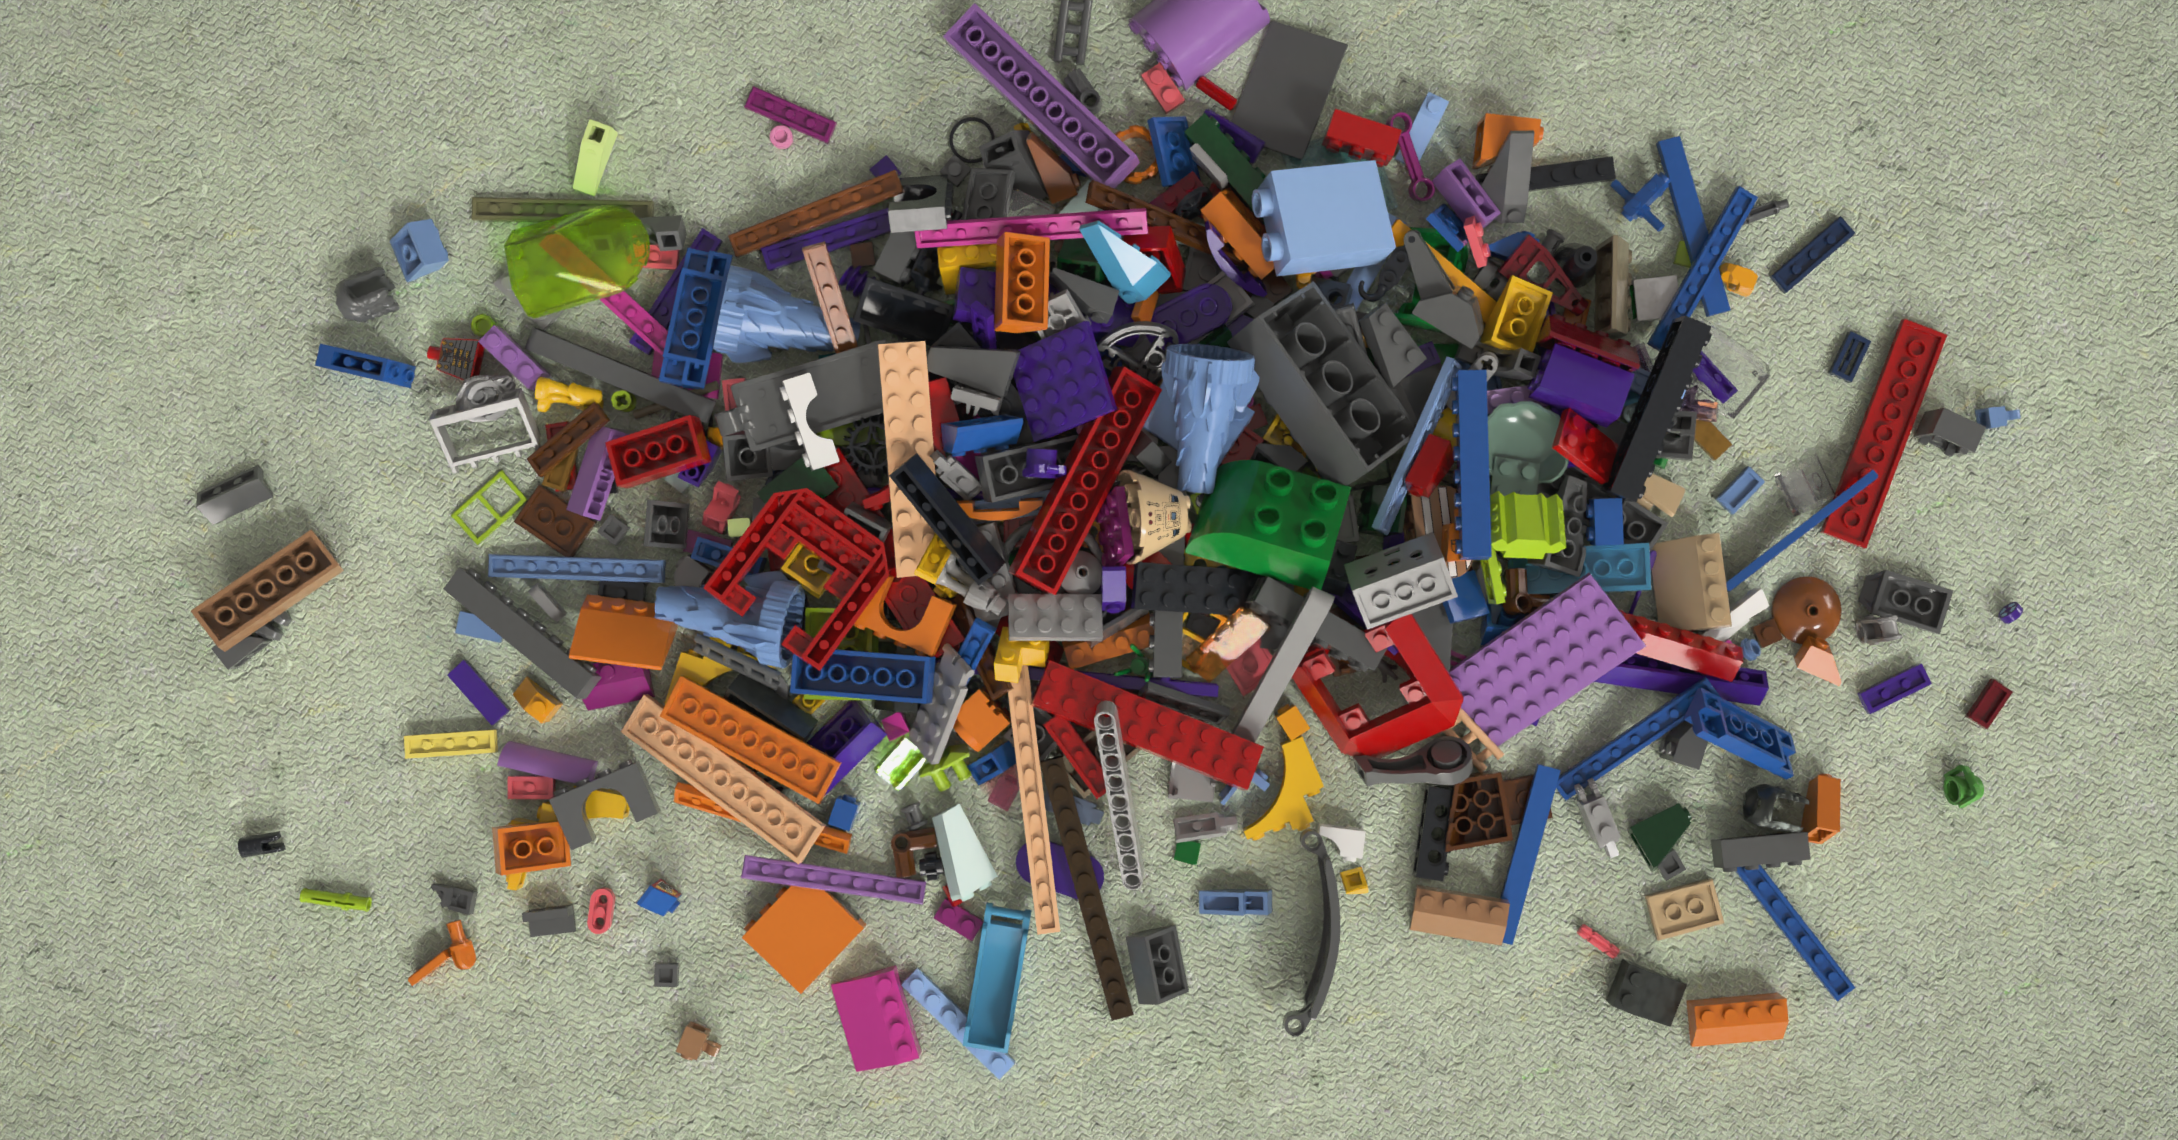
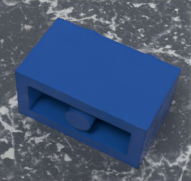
[1585,498,1624,546]

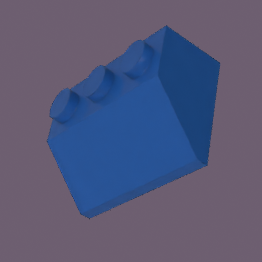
[941,414,1023,457]

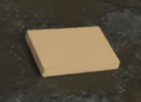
[1644,878,1724,941]

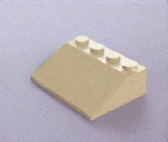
[1652,533,1732,632]

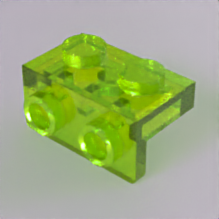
[873,735,927,792]

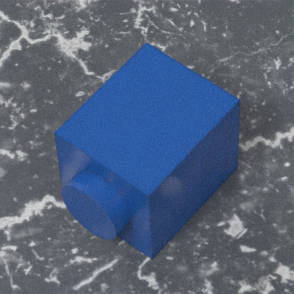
[828,794,861,831]

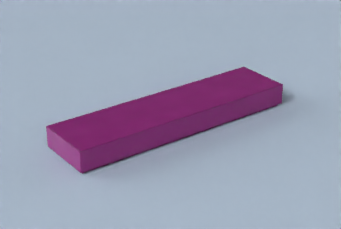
[744,86,837,144]

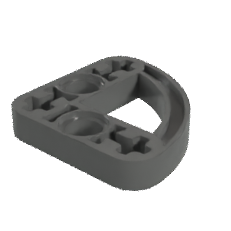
[1097,321,1178,383]

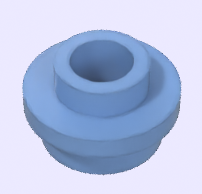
[1740,638,1761,661]

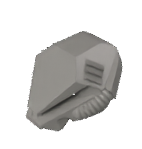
[456,375,516,422]

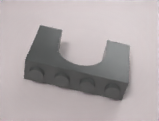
[549,759,660,850]

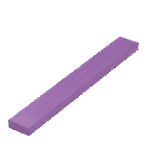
[741,855,926,905]

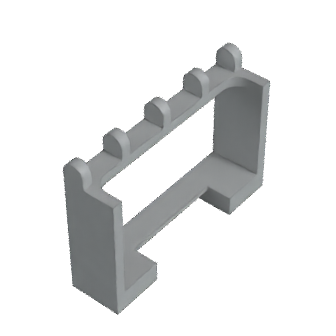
[429,388,541,474]

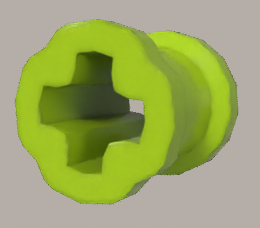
[611,390,637,412]

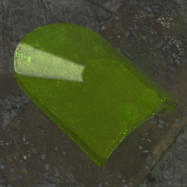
[504,205,650,319]

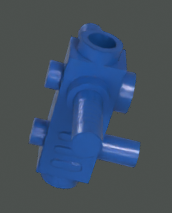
[1610,172,1671,232]

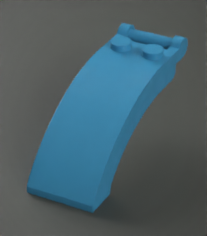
[963,902,1032,1053]

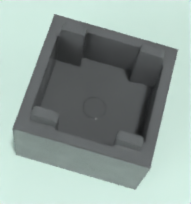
[1914,408,1986,457]

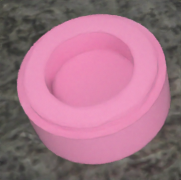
[770,125,793,149]

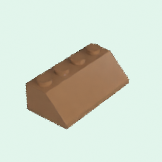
[1410,885,1510,946]

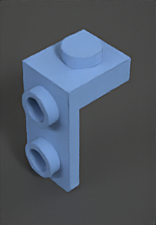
[1219,769,1270,805]

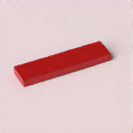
[1043,715,1106,799]

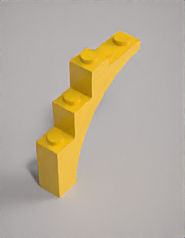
[506,785,630,891]

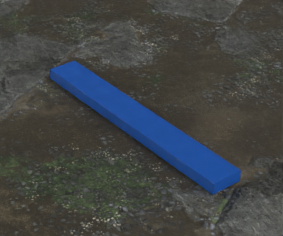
[1656,136,1731,317]
[1647,186,1758,351]
[1726,470,1878,592]
[1556,677,1720,800]
[1500,763,1561,945]
[1735,865,1856,1002]

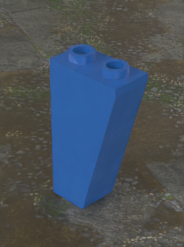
[315,344,416,388]

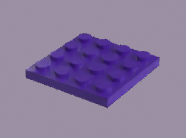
[1013,321,1117,442]

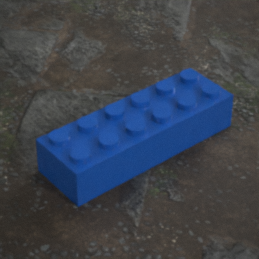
[790,649,936,704]

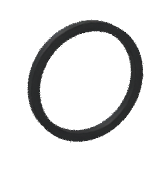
[949,117,995,163]

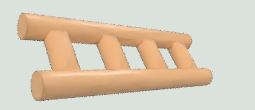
[1442,708,1504,772]

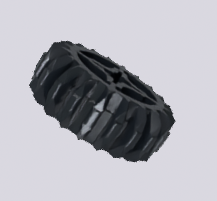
[842,415,887,476]

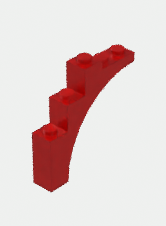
[861,377,959,511]

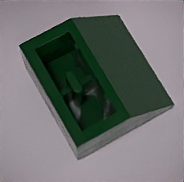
[1057,238,1109,285]

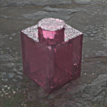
[988,774,1019,812]

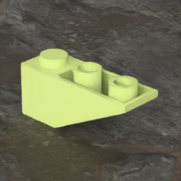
[573,119,618,197]

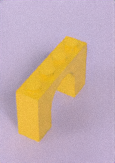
[937,243,997,295]

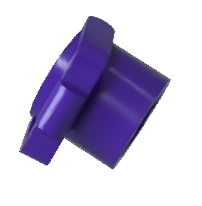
[1022,448,1067,479]

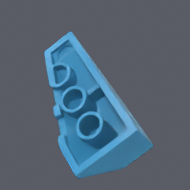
[1079,220,1171,304]

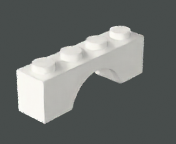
[780,373,840,471]

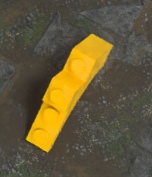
[664,637,775,704]
[1242,735,1324,841]

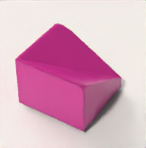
[881,712,911,741]

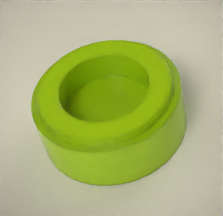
[471,314,496,337]

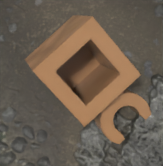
[676,1021,722,1061]

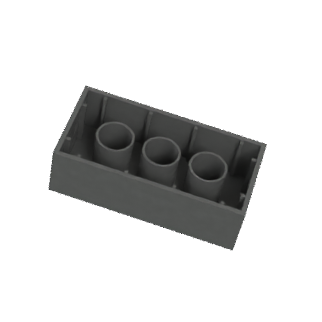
[1227,281,1416,486]

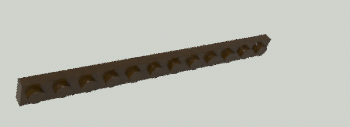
[1040,755,1134,1021]

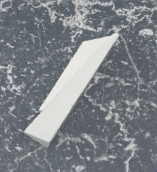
[1696,588,1769,642]

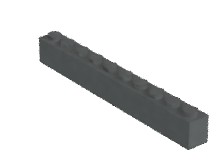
[1149,446,1186,678]

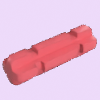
[1577,924,1620,959]

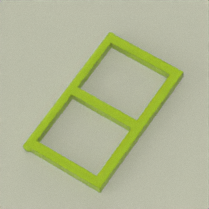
[451,470,528,545]

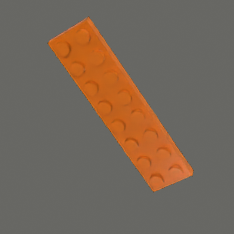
[660,676,842,804]

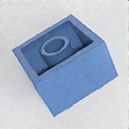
[390,219,449,282]

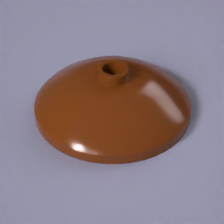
[1772,576,1842,644]

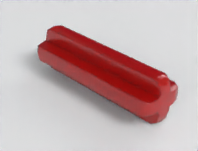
[1196,76,1237,110]

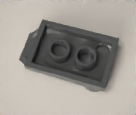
[1859,570,1954,634]

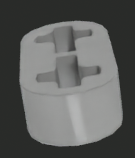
[528,583,567,622]

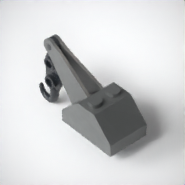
[1358,230,1485,349]

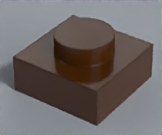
[1750,618,1783,648]

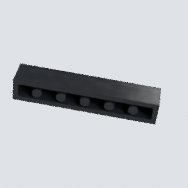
[889,453,1006,585]

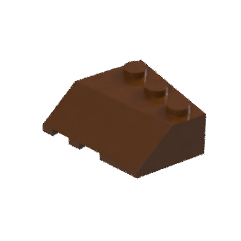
[1444,770,1513,852]

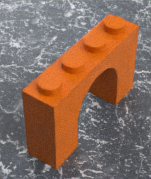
[853,574,957,656]

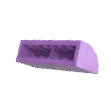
[566,426,629,520]
[497,741,598,783]

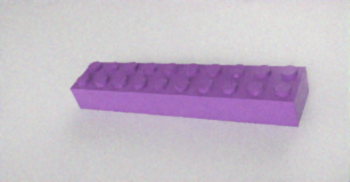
[943,3,1140,189]

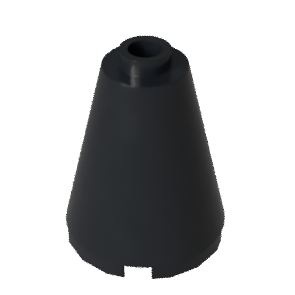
[1554,243,1597,288]

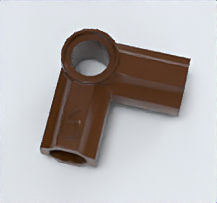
[1503,568,1551,616]
[891,827,937,878]

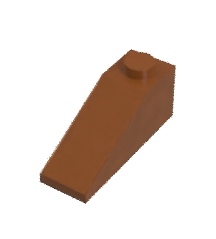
[1026,133,1081,204]

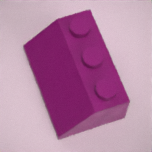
[582,662,655,711]

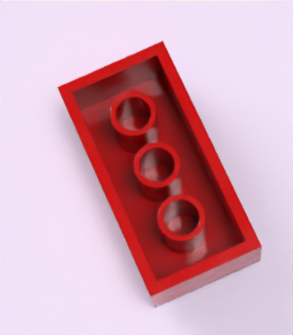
[605,415,712,489]

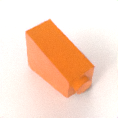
[1801,774,1841,844]

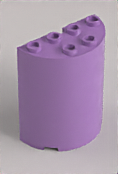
[1128,0,1270,91]

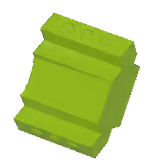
[1490,491,1566,559]

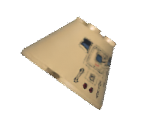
[1117,470,1191,564]

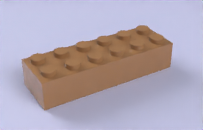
[191,529,344,652]

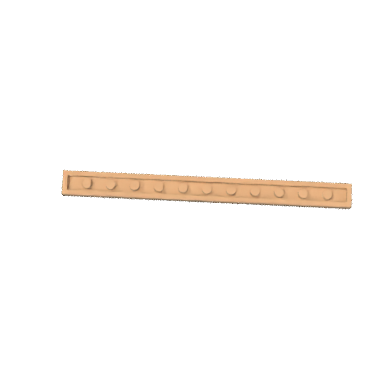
[1008,665,1060,935]

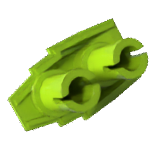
[919,743,972,792]

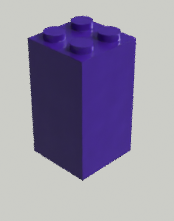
[1528,343,1635,428]

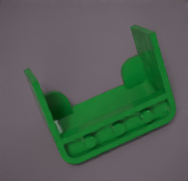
[1394,227,1468,333]

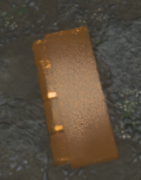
[1185,607,1271,683]

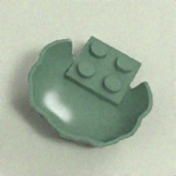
[1488,401,1568,496]

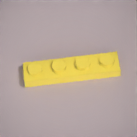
[404,729,498,759]

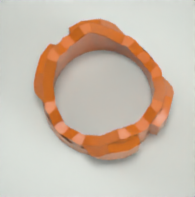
[1115,125,1159,185]

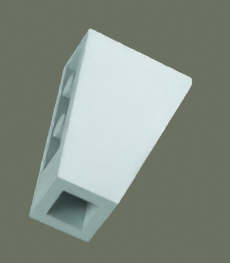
[932,804,998,902]

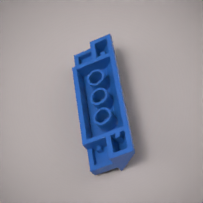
[659,248,733,389]
[1684,688,1796,780]

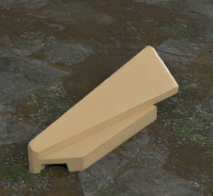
[1636,474,1685,517]

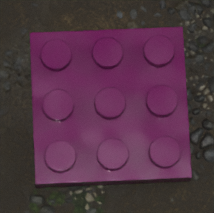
[1096,486,1134,567]

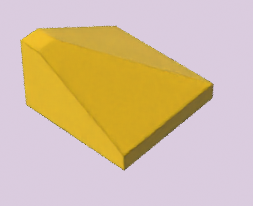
[1340,867,1368,894]

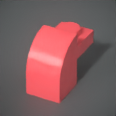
[702,480,741,534]

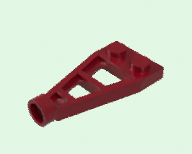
[1498,234,1589,316]

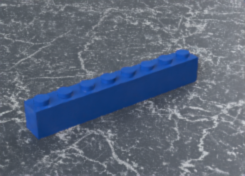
[1451,370,1492,560]

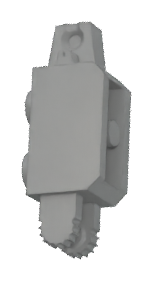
[1574,778,1621,858]

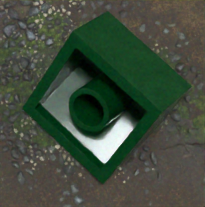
[1357,485,1408,537]

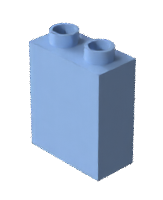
[1252,160,1396,276]

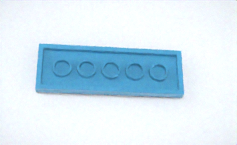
[1508,543,1652,595]

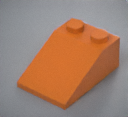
[492,821,571,876]

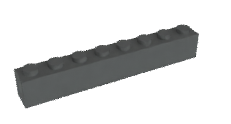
[443,567,602,699]

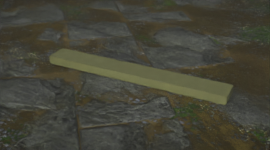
[472,197,654,224]

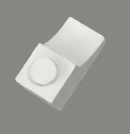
[1317,823,1366,862]

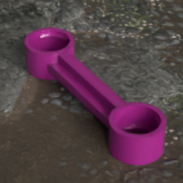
[1386,112,1435,202]

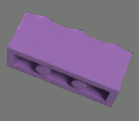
[1432,159,1501,228]
[478,325,551,391]

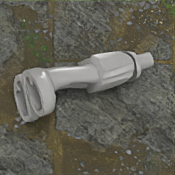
[935,553,1008,616]

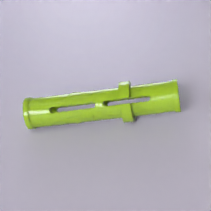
[300,888,372,912]

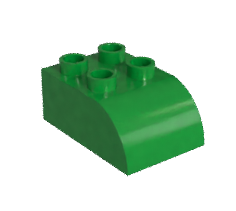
[1185,460,1351,590]

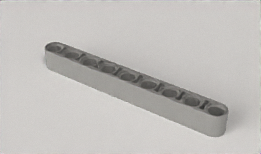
[1232,586,1335,743]
[1094,700,1144,890]

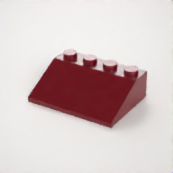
[1536,314,1640,372]

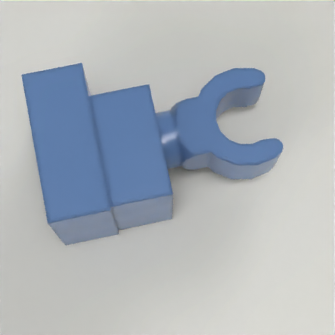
[1975,406,2021,429]

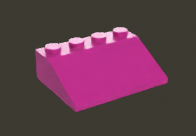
[831,965,922,1072]

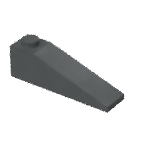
[1480,130,1534,223]
[1527,475,1587,577]

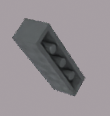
[1711,832,1811,872]

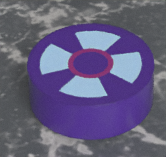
[1998,602,2023,624]

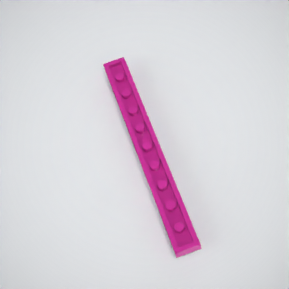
[914,208,1148,248]

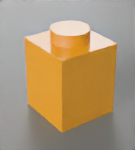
[1275,704,1310,741]

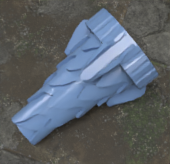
[713,265,861,363]
[1161,344,1260,494]
[654,571,805,668]

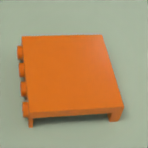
[742,886,867,994]

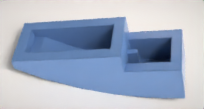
[1199,889,1272,916]

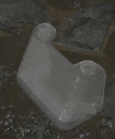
[1691,314,1771,419]

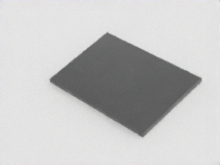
[1231,21,1348,160]

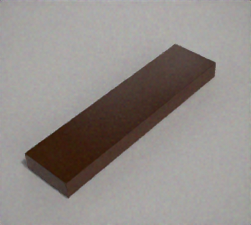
[527,402,611,477]

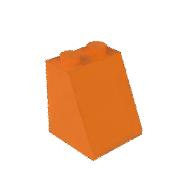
[1472,113,1544,169]

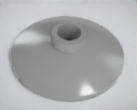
[1061,551,1102,594]

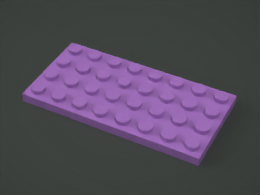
[1449,572,1646,746]

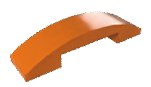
[956,497,1044,521]

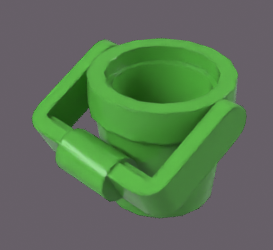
[1943,765,1984,808]

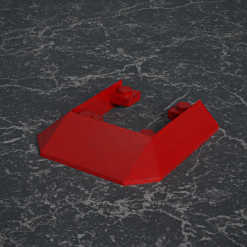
[703,488,889,671]
[1292,614,1464,758]

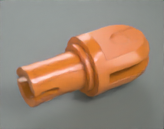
[446,919,476,970]

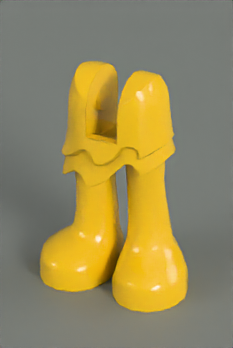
[535,377,604,412]

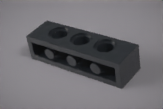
[1412,784,1453,881]

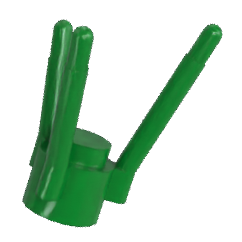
[1114,644,1153,682]

